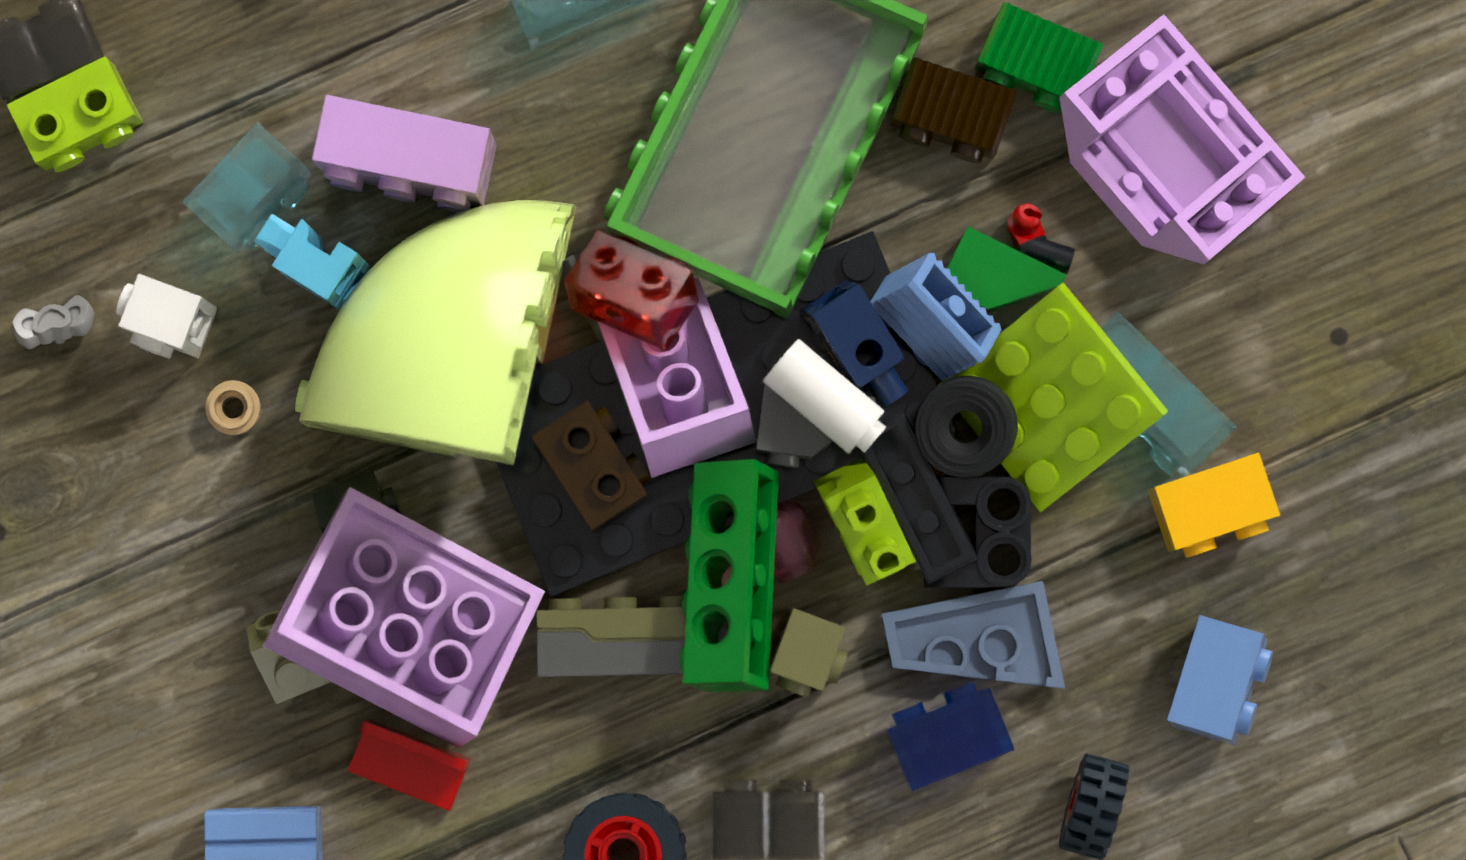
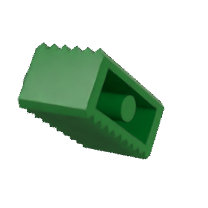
[975,2,1104,114]

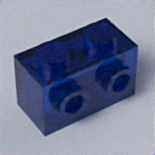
[884,681,1015,791]

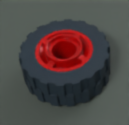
[562,792,687,860]

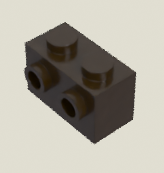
[531,400,651,532]

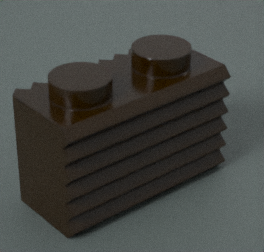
[890,57,1017,164]

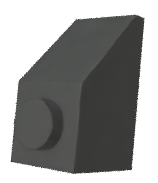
[756,384,875,468]

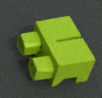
[813,457,916,586]

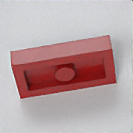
[348,719,471,811]

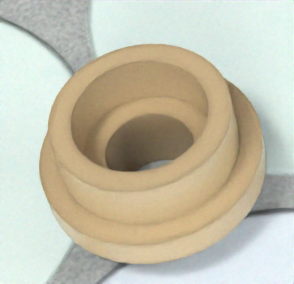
[205,380,261,435]

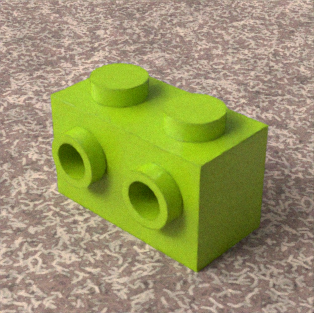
[7,56,143,172]

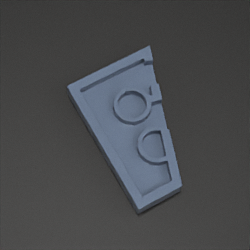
[881,581,1065,689]

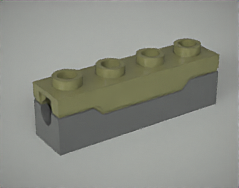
[536,596,728,677]

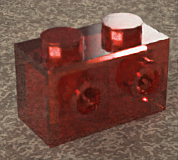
[564,230,699,351]

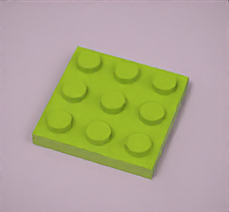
[937,282,1168,513]

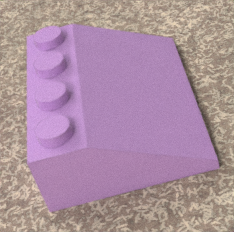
[263,487,545,748]

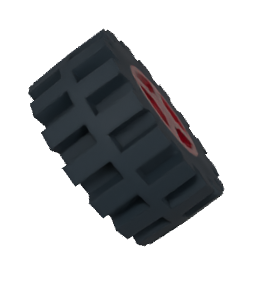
[1059,753,1130,860]

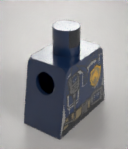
[800,280,908,408]

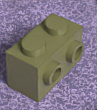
[769,608,848,698]

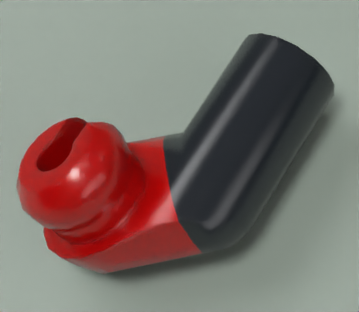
[1007,203,1075,274]

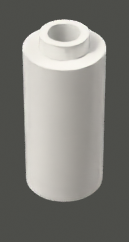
[763,339,886,454]

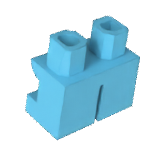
[254,214,372,310]

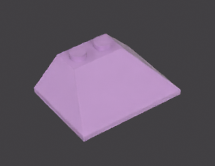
[1059,14,1305,265]

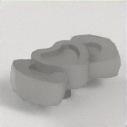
[12,295,95,349]

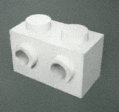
[116,274,218,359]

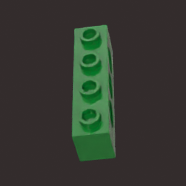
[679,459,779,692]

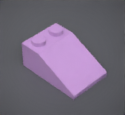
[595,277,756,478]

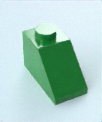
[947,227,1066,314]

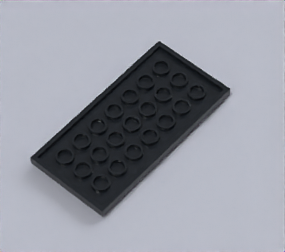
[496,231,956,597]

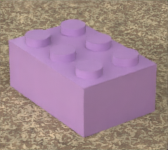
[312,95,497,212]

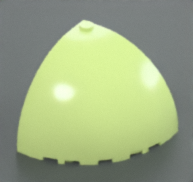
[295,200,577,465]

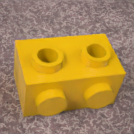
[1147,453,1280,558]

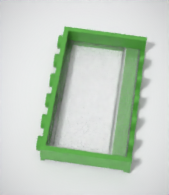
[603,0,928,319]

